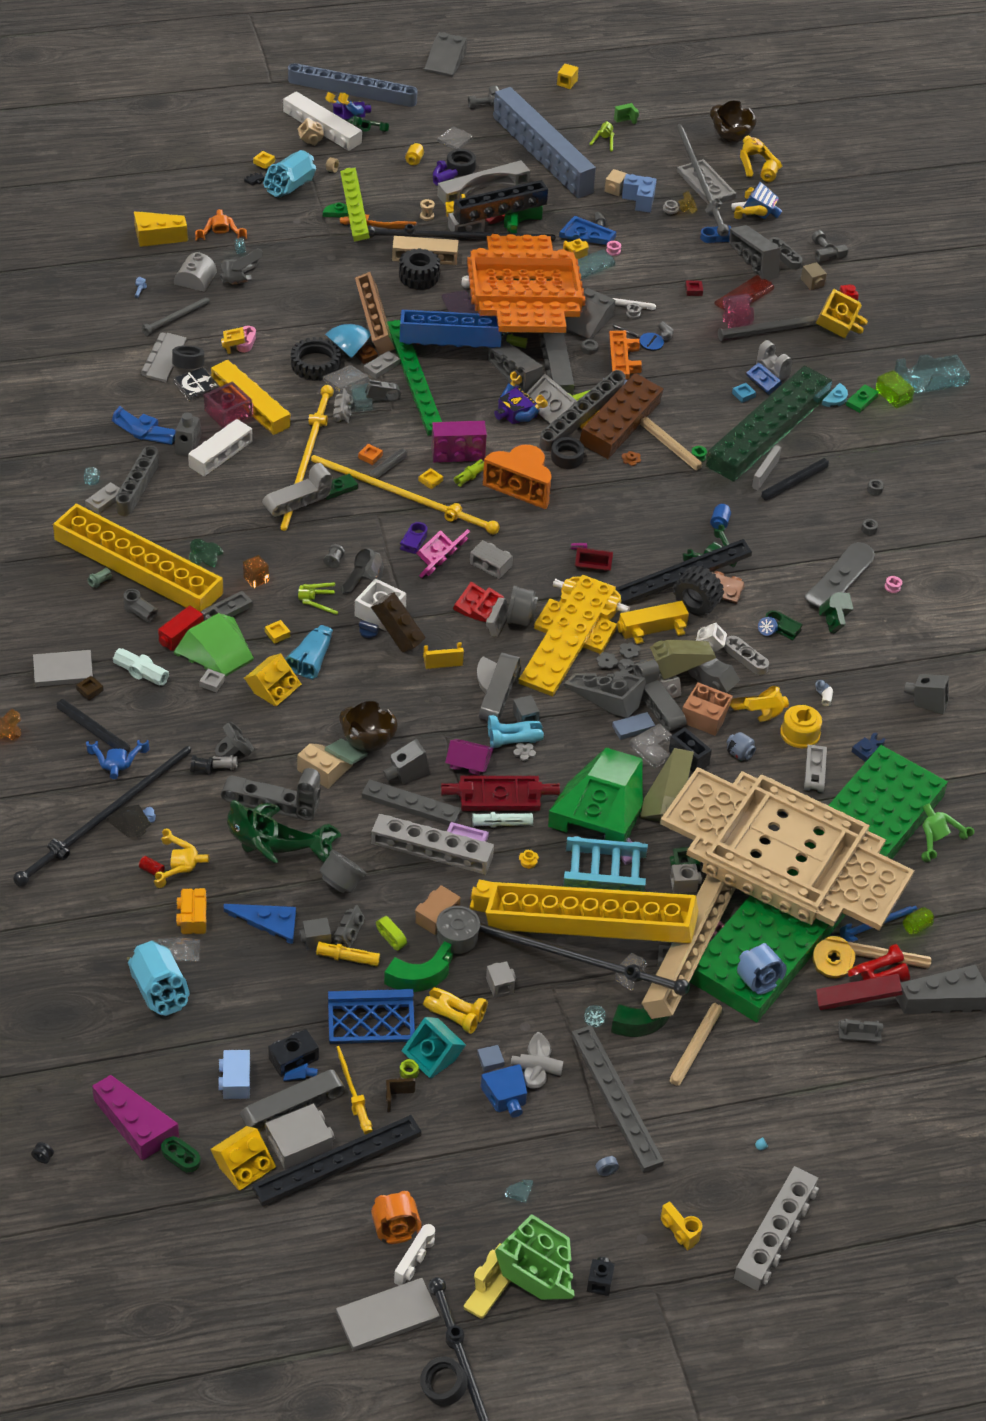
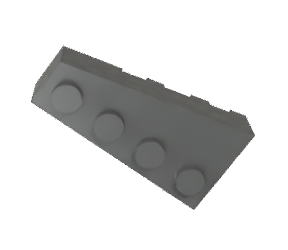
[729,225,781,281]

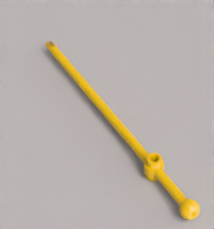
[281,385,334,531]
[311,455,500,535]

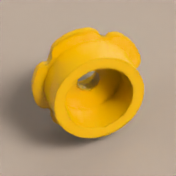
[519,850,539,869]

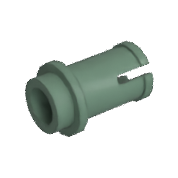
[87,568,112,588]

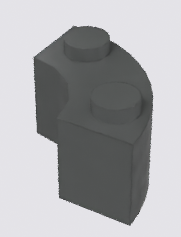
[688,658,740,693]

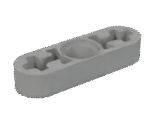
[724,636,769,675]

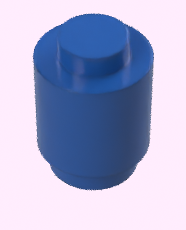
[710,504,731,529]

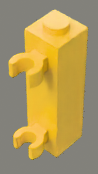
[617,601,689,644]

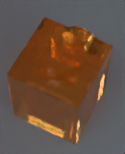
[243,555,269,588]

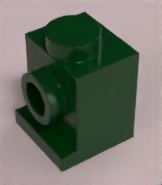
[669,846,700,871]

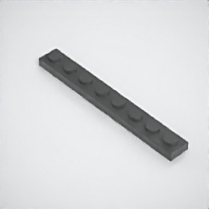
[571,1025,664,1173]

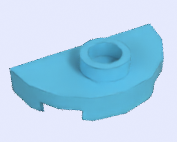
[822,383,848,407]

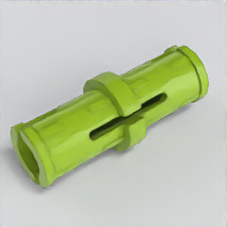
[454,459,484,487]

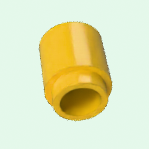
[405,143,424,165]
[761,160,778,182]

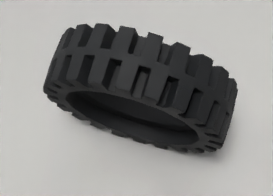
[291,337,341,381]

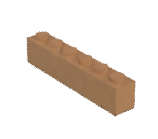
[355,272,395,355]

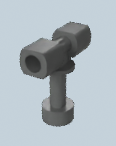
[468,86,499,108]
[812,230,848,262]

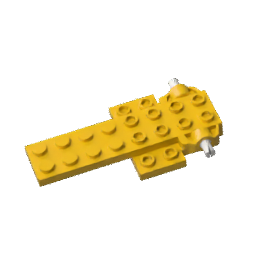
[519,575,630,697]

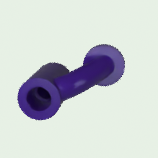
[433,160,458,186]

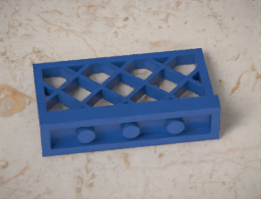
[328,989,415,1044]

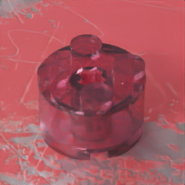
[723,294,754,328]

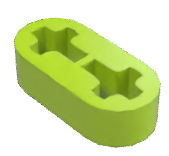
[376,916,407,951]

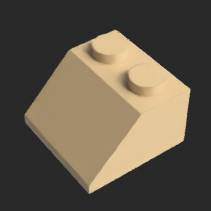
[297,744,353,789]

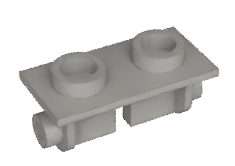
[333,388,353,424]

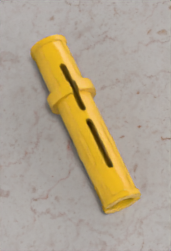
[316,941,380,967]

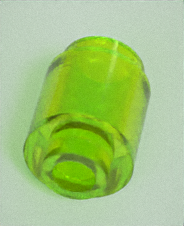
[903,907,934,934]

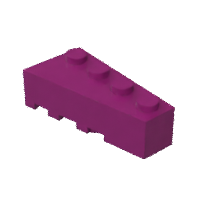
[92,1075,179,1161]

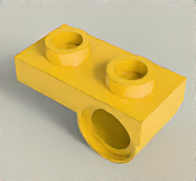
[661,1201,702,1250]

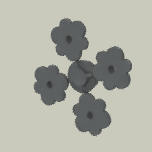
[596,642,646,677]

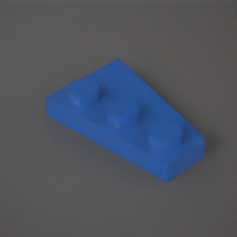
[559,216,616,245]

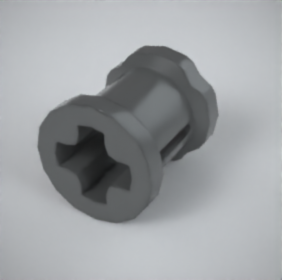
[324,544,345,568]

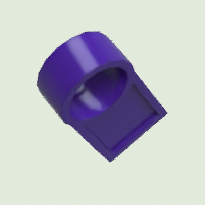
[400,522,427,554]

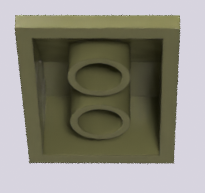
[650,640,716,680]

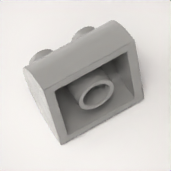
[174,252,217,292]

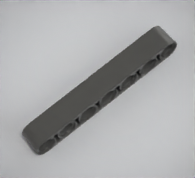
[539,370,626,451]

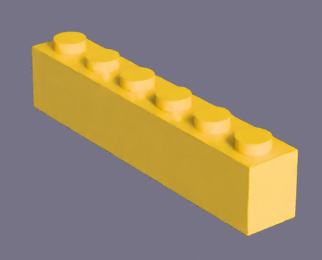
[211,360,291,435]

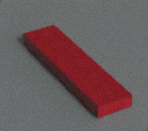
[816,974,903,1010]

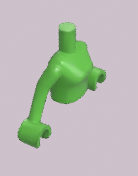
[922,803,974,862]

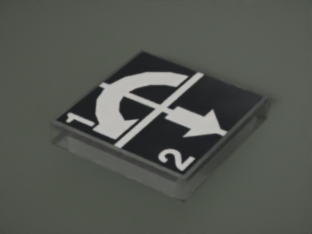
[173,367,220,402]

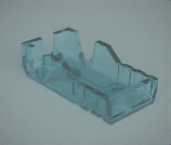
[894,354,971,395]

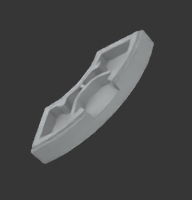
[477,657,497,694]

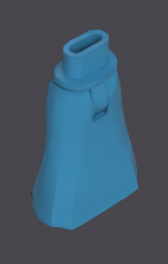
[285,625,333,680]

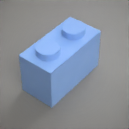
[219,1050,250,1099]

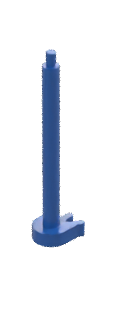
[840,906,917,942]

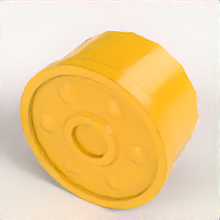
[780,705,822,748]

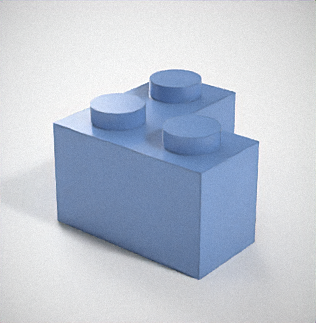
[622,174,657,213]

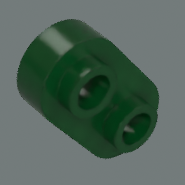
[161,1136,201,1172]

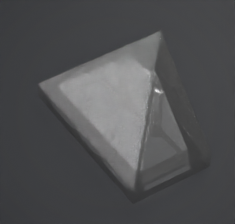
[158,936,200,961]

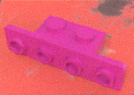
[416,529,470,578]

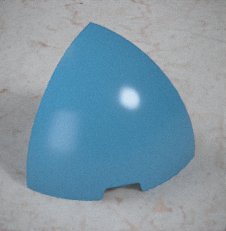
[325,324,371,358]

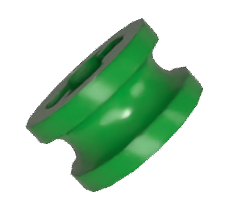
[691,446,707,462]

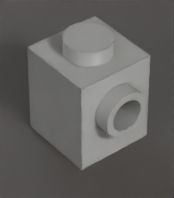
[486,961,516,998]

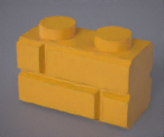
[176,888,207,934]

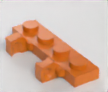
[609,330,642,379]

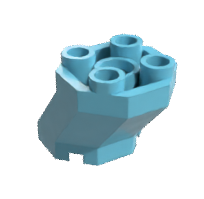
[263,150,316,197]
[128,941,190,1016]

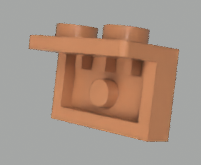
[712,571,745,604]

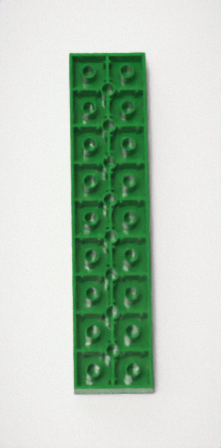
[689,745,948,1023]

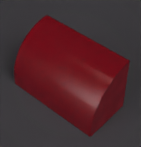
[575,547,614,570]

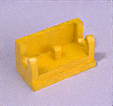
[423,642,464,669]

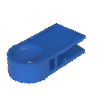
[700,226,731,243]

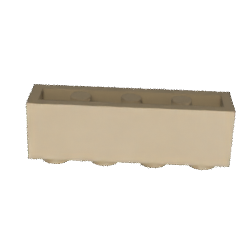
[392,236,458,265]

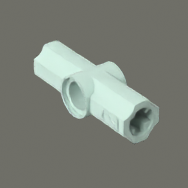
[113,648,169,686]

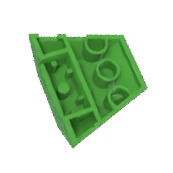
[174,613,254,677]
[495,1214,574,1300]

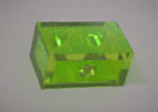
[875,370,915,409]

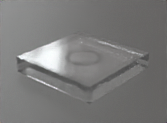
[322,365,369,394]

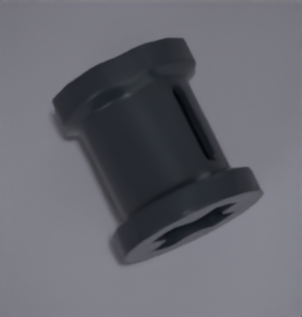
[190,755,213,775]

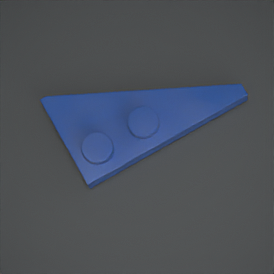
[224,904,296,944]

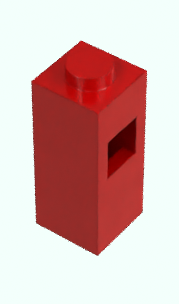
[158,605,204,651]

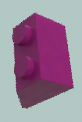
[445,739,494,775]

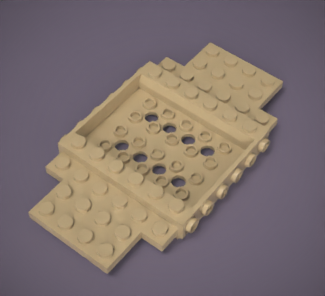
[660,767,915,931]

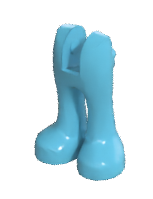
[488,715,544,748]

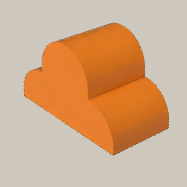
[483,445,551,509]

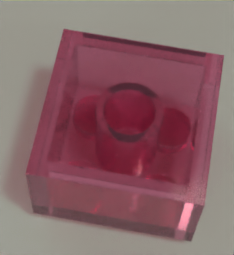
[204,381,253,428]

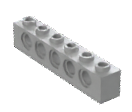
[371,814,494,875]
[734,1166,819,1291]

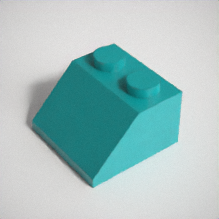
[401,1017,466,1078]

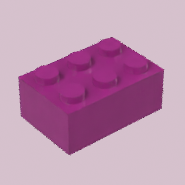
[431,421,487,463]

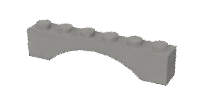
[437,160,530,205]

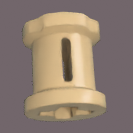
[420,199,435,221]

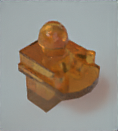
[0,709,21,740]

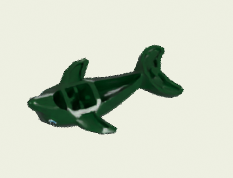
[227,800,341,864]

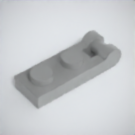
[804,744,827,793]

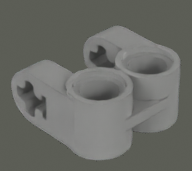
[756,340,792,381]

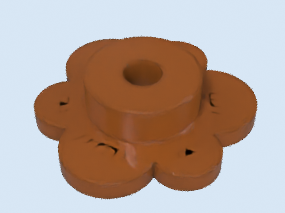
[622,451,641,466]

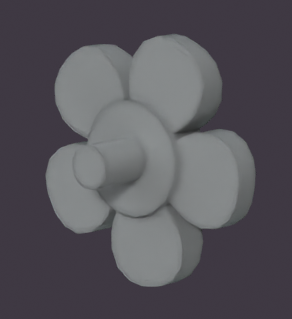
[513,743,536,761]

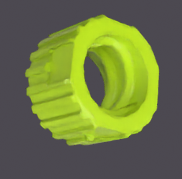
[400,1059,419,1079]

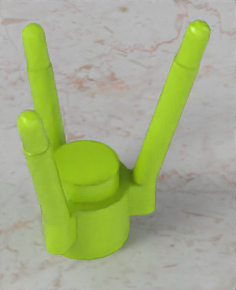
[589,121,614,152]
[298,583,338,615]

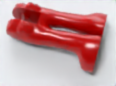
[847,944,910,982]

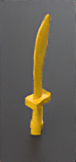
[337,1046,373,1135]

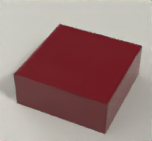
[685,280,703,296]

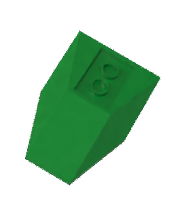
[548,748,643,842]

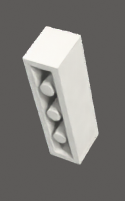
[188,419,253,476]

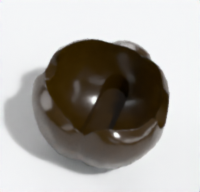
[710,100,757,141]
[339,701,398,751]

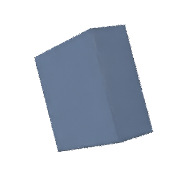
[477,1045,504,1071]

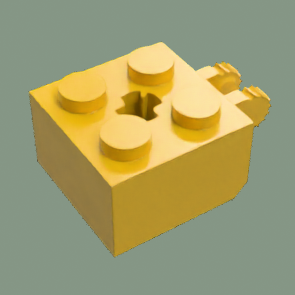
[816,289,868,338]

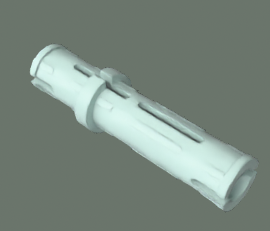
[472,812,533,828]

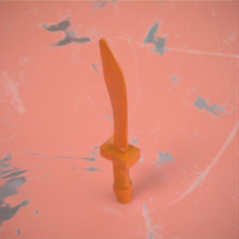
[340,214,417,230]

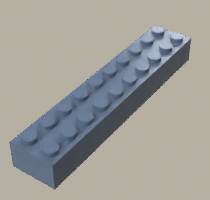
[493,87,596,198]

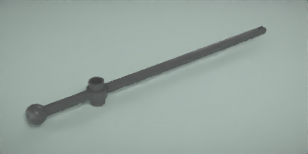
[677,124,729,236]

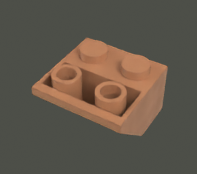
[682,682,733,736]

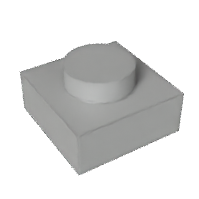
[199,669,225,693]

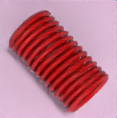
[139,856,165,875]

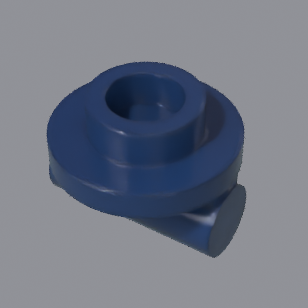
[359,620,379,638]

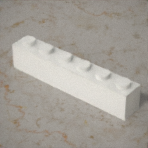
[283,92,362,151]

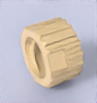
[326,157,339,173]

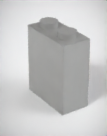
[266,1103,335,1169]

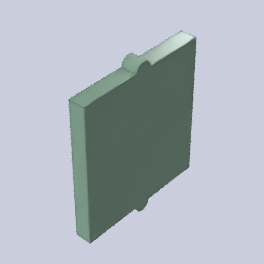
[325,738,368,765]

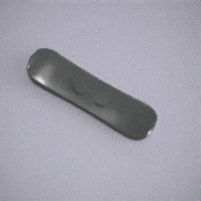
[805,542,875,608]

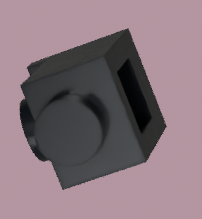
[587,1257,615,1296]

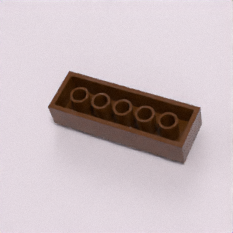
[579,373,664,459]

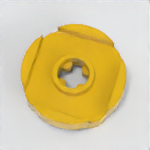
[813,936,855,978]

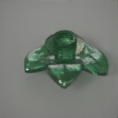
[189,539,223,567]

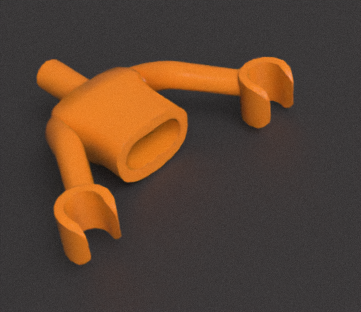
[195,209,247,240]

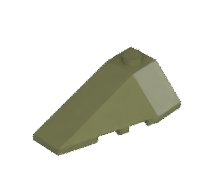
[640,748,694,822]

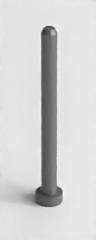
[142,297,210,336]

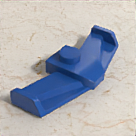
[112,406,176,445]

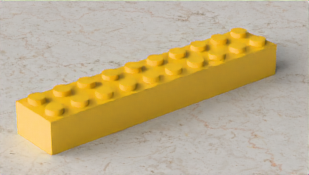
[53,504,223,612]
[486,882,699,943]

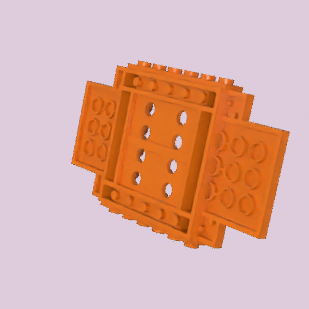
[467,234,585,333]

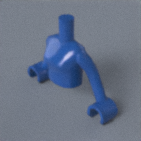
[86,740,150,779]

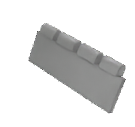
[141,333,186,383]

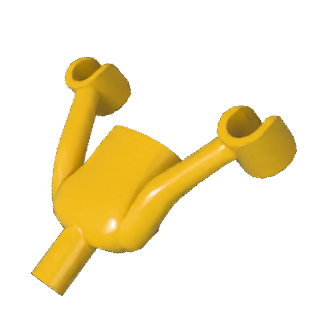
[154,829,210,888]

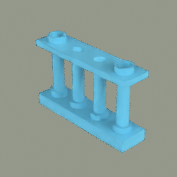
[563,836,648,892]

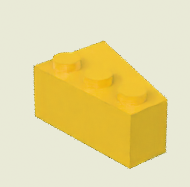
[134,211,188,247]

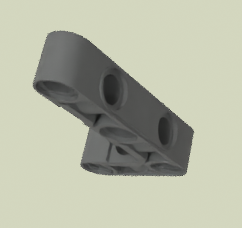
[221,768,321,821]

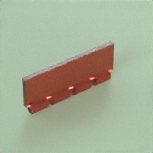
[714,275,774,314]

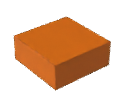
[358,444,383,465]

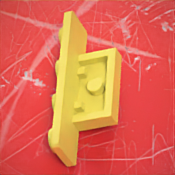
[464,1243,511,1319]

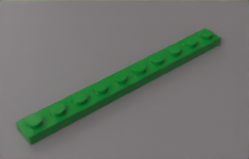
[387,320,442,436]

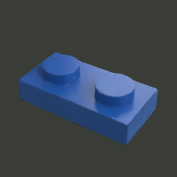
[746,362,782,395]

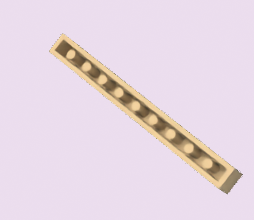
[642,875,736,1019]

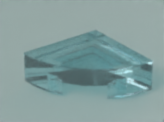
[505,1180,533,1203]

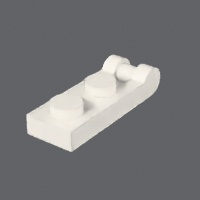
[394,1224,435,1286]

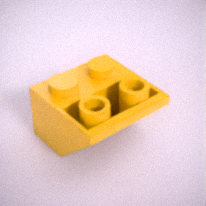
[244,653,302,706]
[210,1126,276,1190]

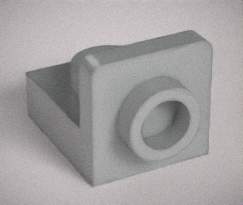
[659,674,681,698]

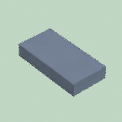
[612,712,655,740]

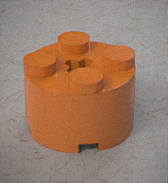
[371,1191,422,1244]

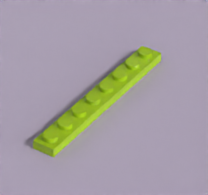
[340,167,370,242]

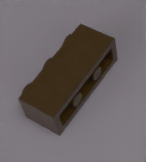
[371,592,426,652]

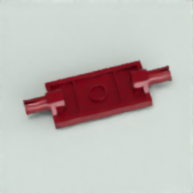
[441,776,560,811]

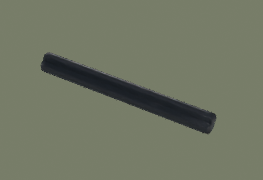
[761,458,829,500]
[57,699,131,753]

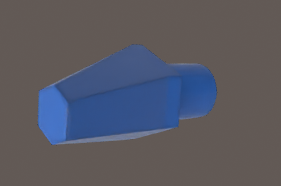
[283,1064,318,1081]

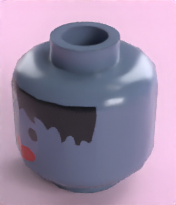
[726,732,756,761]

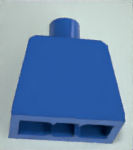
[481,1064,527,1118]

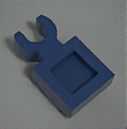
[851,733,885,762]

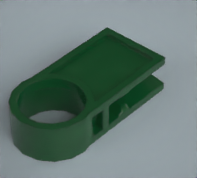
[765,611,803,641]

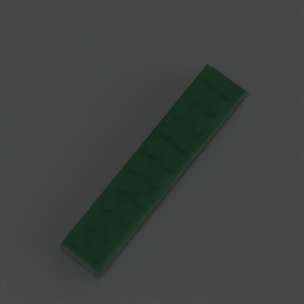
[706,365,832,482]

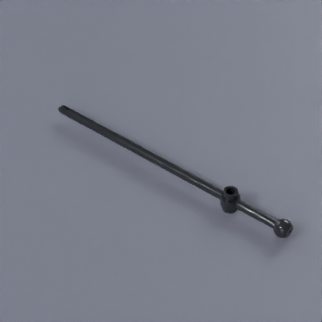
[367,224,556,241]
[13,746,191,887]
[479,923,690,996]
[428,1277,489,1421]

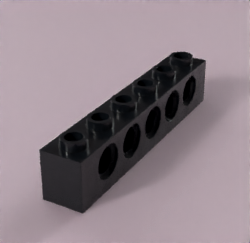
[453,180,548,225]

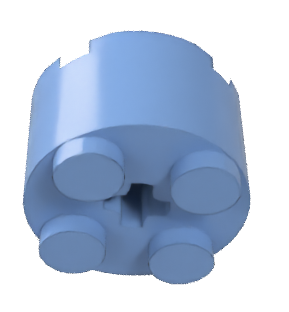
[737,943,787,994]

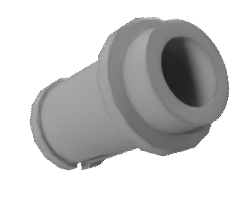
[213,755,238,770]

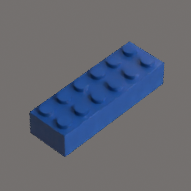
[400,310,502,348]

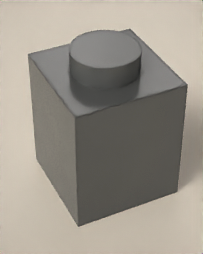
[512,695,540,722]
[299,918,331,950]

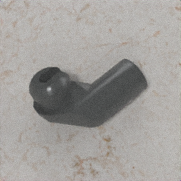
[658,321,674,341]

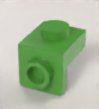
[614,103,639,124]

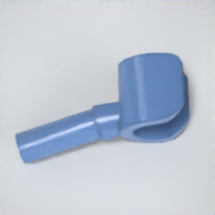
[135,277,147,298]
[128,807,156,823]

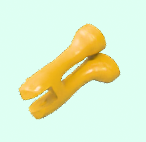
[423,988,488,1034]

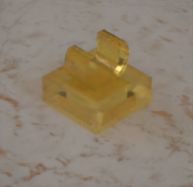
[678,190,697,213]

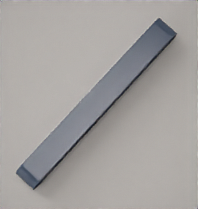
[288,63,417,107]

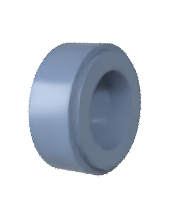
[595,1156,619,1176]

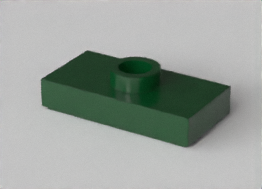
[326,474,358,500]

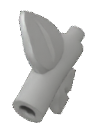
[511,1032,564,1088]

